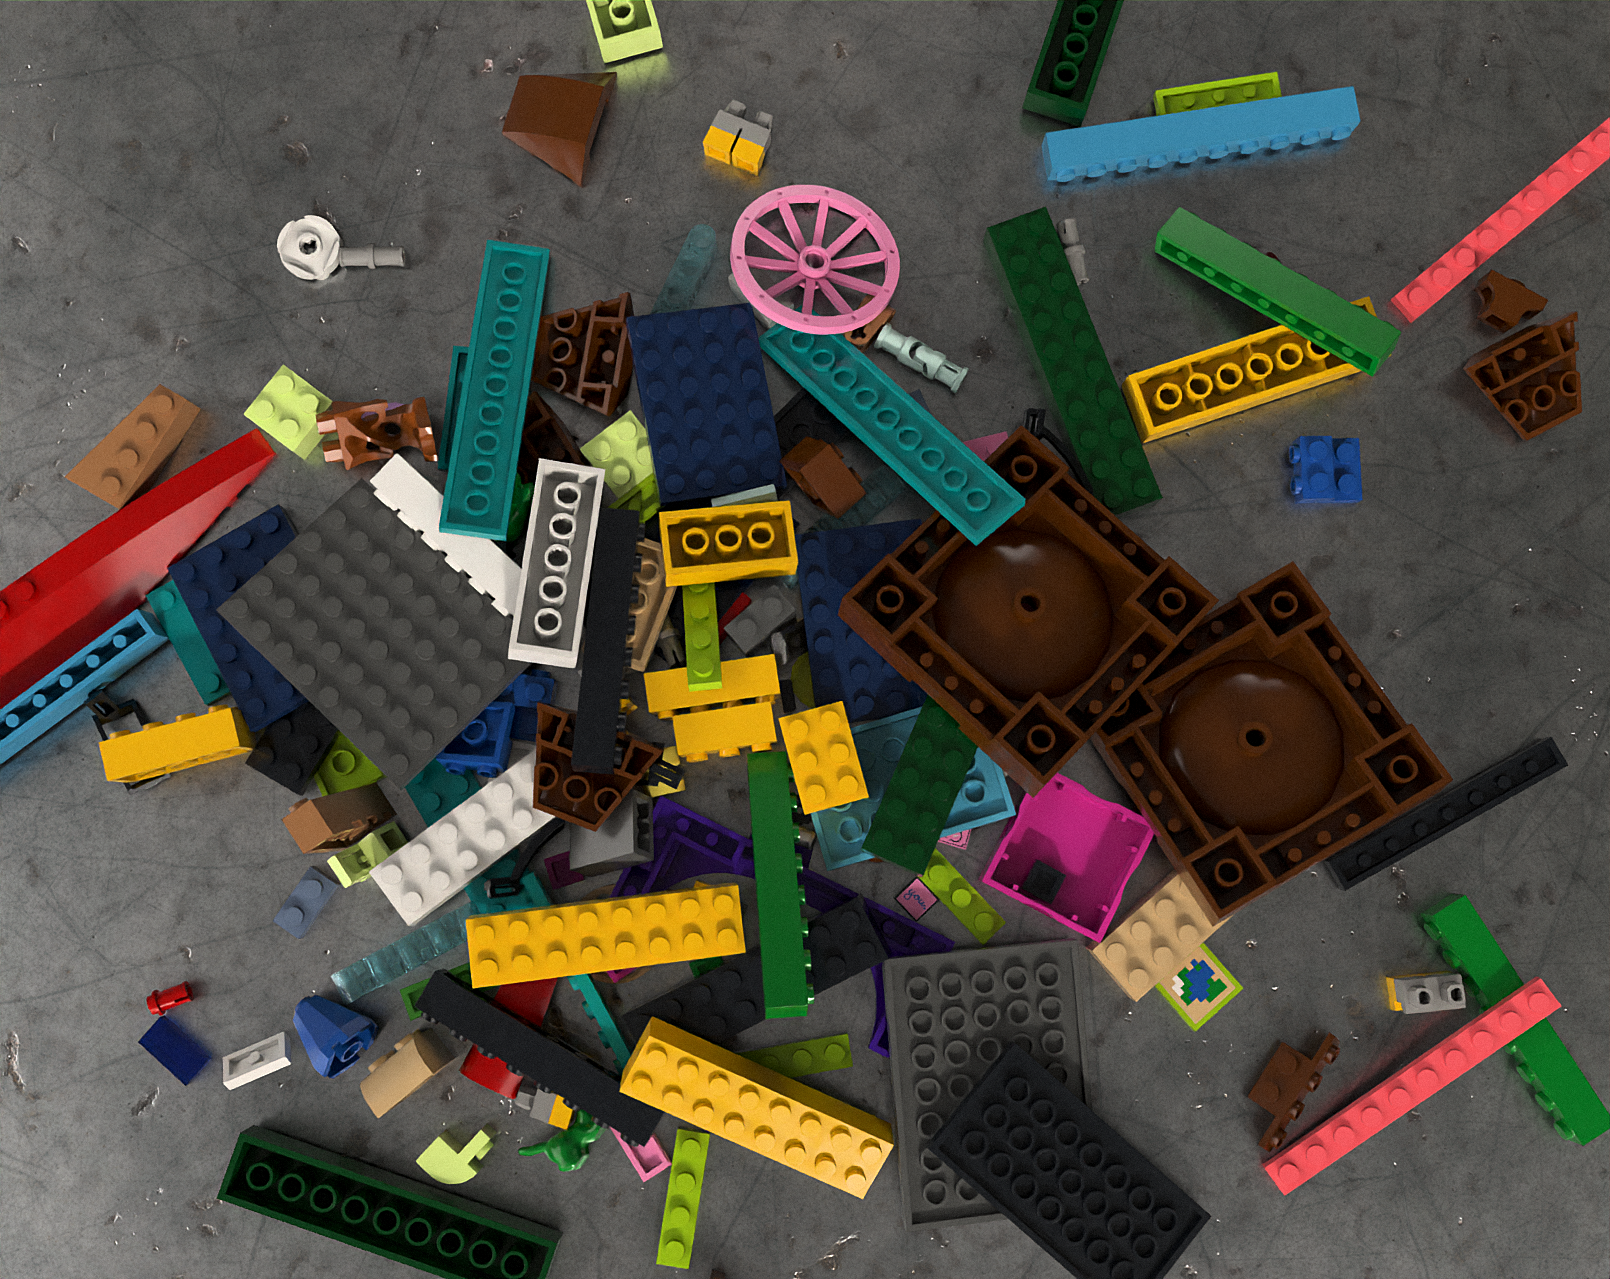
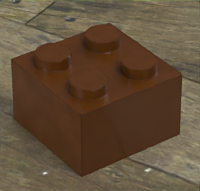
[779,436,867,519]

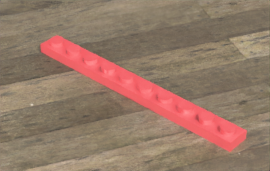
[1391,117,1610,323]
[1262,976,1561,1196]

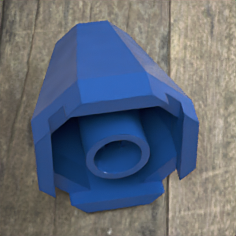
[293,995,379,1079]

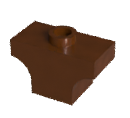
[1474,270,1548,334]

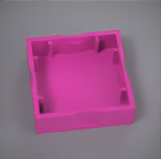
[978,773,1154,943]

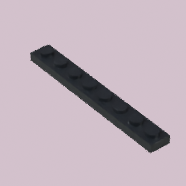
[1325,737,1568,891]

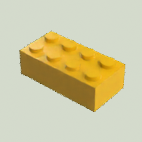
[659,500,798,587]
[644,654,781,721]
[98,704,257,783]

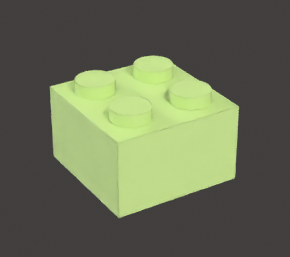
[586,0,663,64]
[244,364,333,460]
[580,410,653,499]

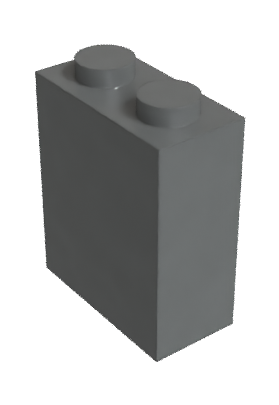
[724,585,796,658]
[569,789,654,877]

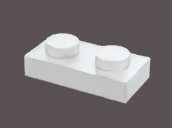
[223,1031,291,1090]

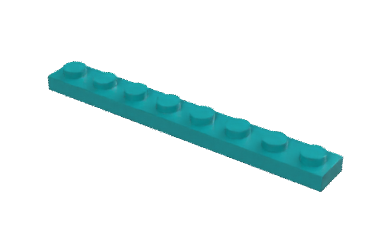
[520,869,632,1076]

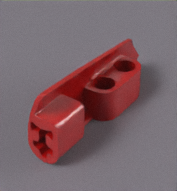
[459,977,559,1099]

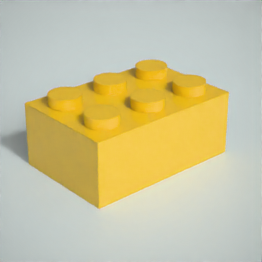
[672,701,778,763]
[778,701,869,815]

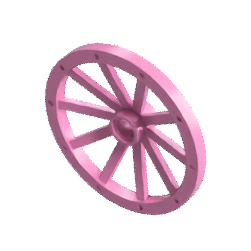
[730,185,900,335]

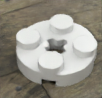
[277,215,344,280]

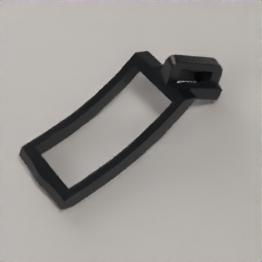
[1022,408,1093,495]
[84,689,171,795]
[635,742,685,789]
[484,817,569,899]

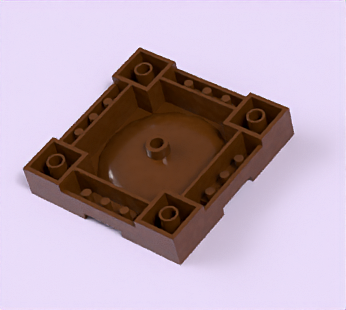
[838,425,1219,798]
[1090,561,1453,926]

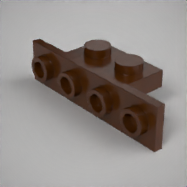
[1247,1032,1340,1152]

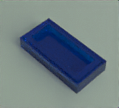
[138,1015,212,1086]

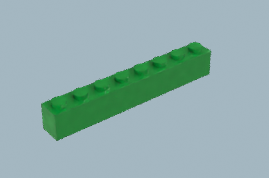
[1155,207,1401,377]
[747,751,814,1019]
[1421,893,1610,1146]

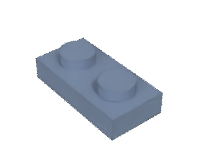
[273,866,340,939]

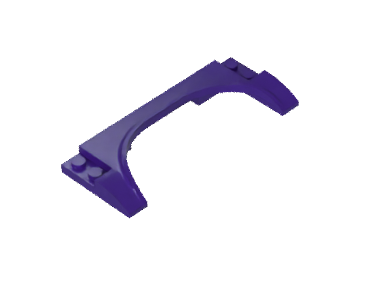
[609,796,955,1059]

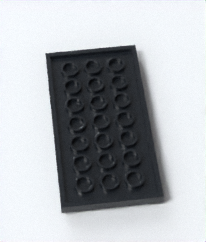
[926,1041,1211,1279]

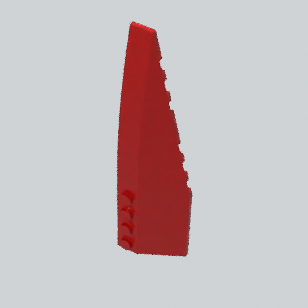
[0,428,276,709]

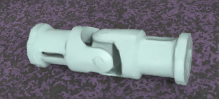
[874,322,969,393]

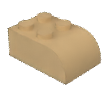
[360,1028,455,1119]

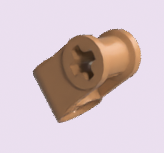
[843,294,896,353]

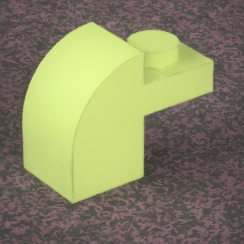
[327,821,408,888]
[416,1123,497,1184]

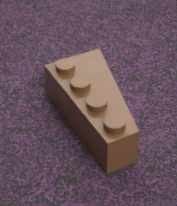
[64,384,201,509]
[281,783,397,854]

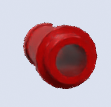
[146,981,194,1016]

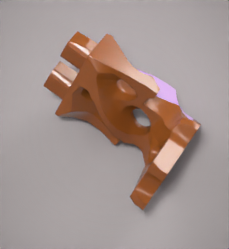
[316,396,438,470]

